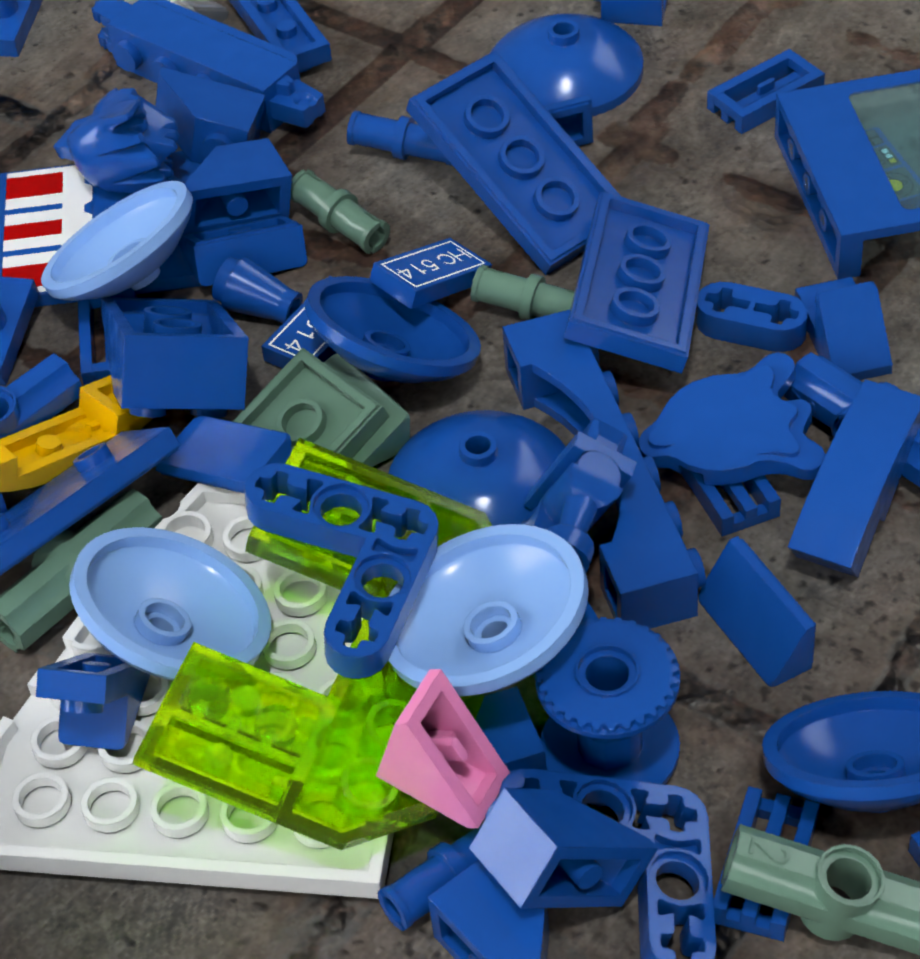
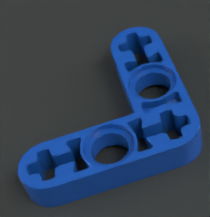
[244,463,439,679]
[496,768,717,959]

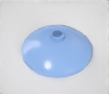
[41,181,193,301]
[388,524,589,696]
[69,527,271,683]

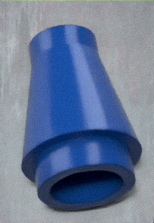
[212,257,303,323]

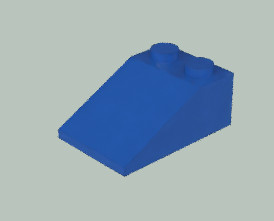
[101,297,249,418]

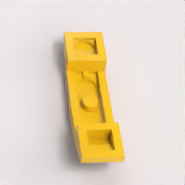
[0,375,153,492]

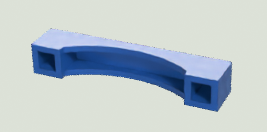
[502,310,706,629]

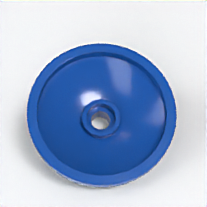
[490,13,644,116]
[305,276,481,383]
[387,410,566,546]
[762,691,920,813]

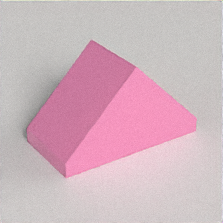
[376,669,510,828]

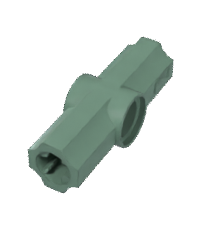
[0,488,162,653]
[720,824,920,955]

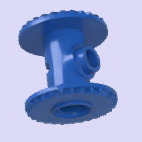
[535,617,680,807]

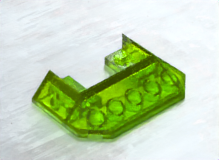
[133,438,493,850]

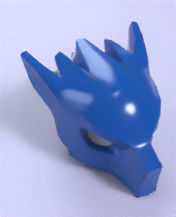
[53,88,183,194]

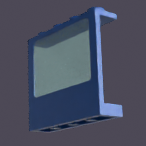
[775,69,920,279]

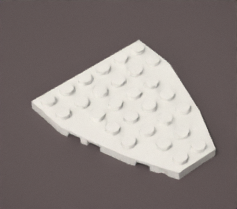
[0,483,401,899]

